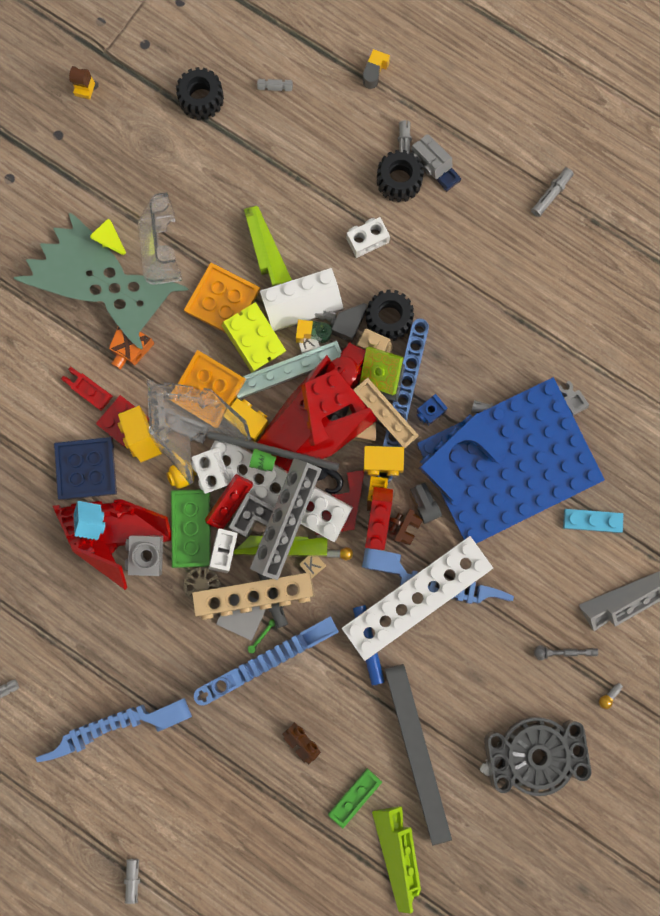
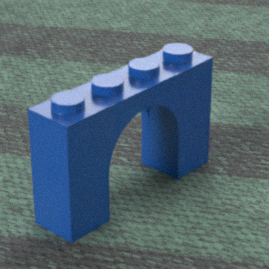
[419,413,509,502]

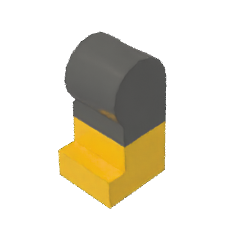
[363,49,390,89]

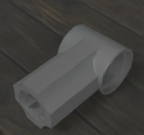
[410,483,442,524]

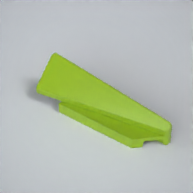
[233,535,328,557]
[372,806,421,914]

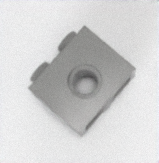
[125,535,163,576]

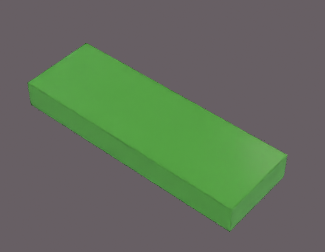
[328,768,382,829]

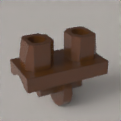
[389,509,423,545]

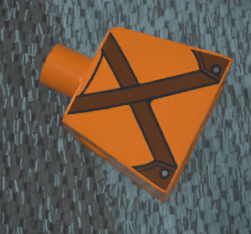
[109,326,154,370]

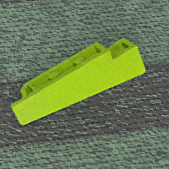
[244,206,292,287]

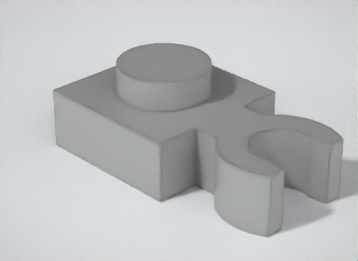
[558,381,589,416]

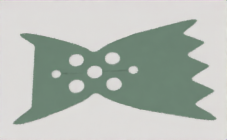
[14,213,189,349]

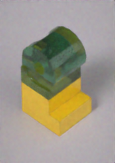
[296,320,332,343]

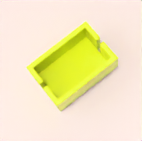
[221,302,286,373]

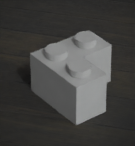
[229,493,274,538]

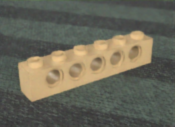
[192,573,315,620]

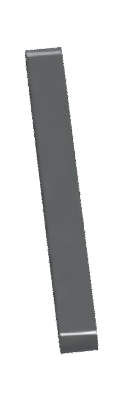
[385,664,452,846]

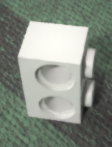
[346,217,390,258]
[191,448,231,494]
[208,529,238,573]

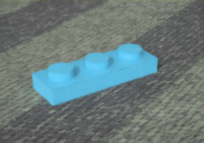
[563,509,623,533]

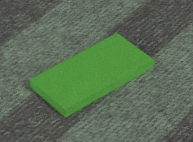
[171,490,211,568]

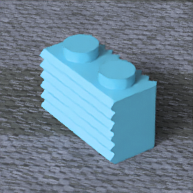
[73,501,105,540]

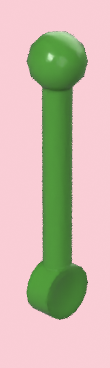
[248,619,275,653]

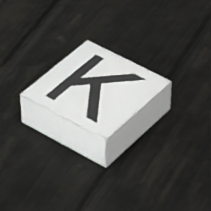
[299,330,320,354]

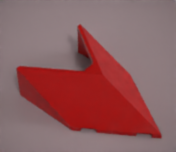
[53,499,172,590]

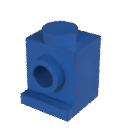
[416,394,448,426]

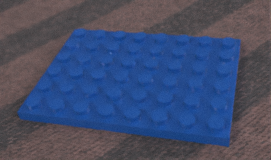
[416,377,605,544]

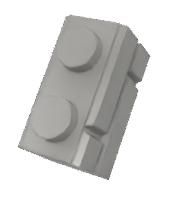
[411,134,453,179]

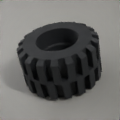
[176,67,224,120]
[376,150,424,202]
[366,289,414,341]

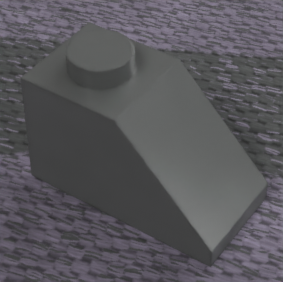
[330,303,367,343]

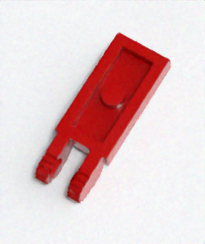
[61,366,113,411]

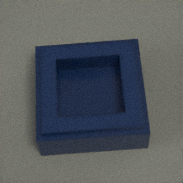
[436,168,461,192]

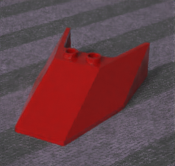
[256,355,377,472]

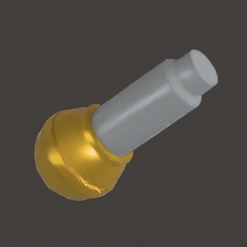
[327,547,353,561]
[599,683,623,709]

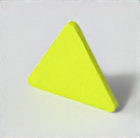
[90,219,126,255]

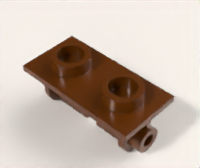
[282,722,321,765]

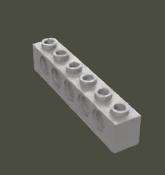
[250,458,322,580]

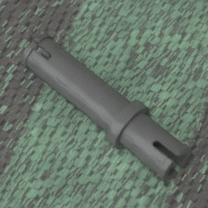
[258,573,288,629]

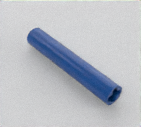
[353,605,385,686]

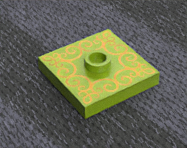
[360,346,403,395]

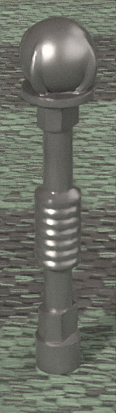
[534,645,598,660]

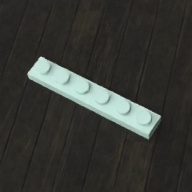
[237,341,341,399]

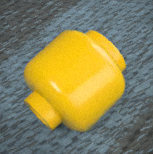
[166,461,197,489]

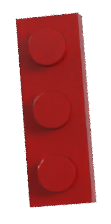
[205,474,253,529]

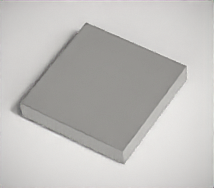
[216,595,266,641]

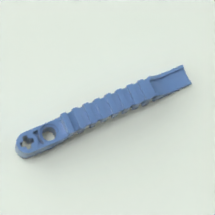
[362,548,514,604]
[194,616,339,706]
[36,698,192,762]

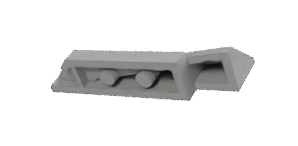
[579,571,660,631]

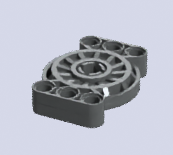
[484,717,591,796]

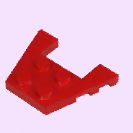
[301,369,368,446]
[306,470,364,536]

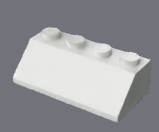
[260,268,344,332]

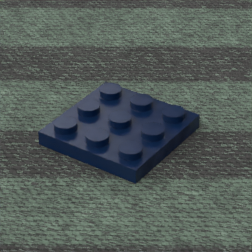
[54,437,117,500]

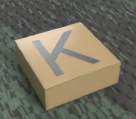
[299,556,326,578]

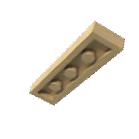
[354,378,419,449]

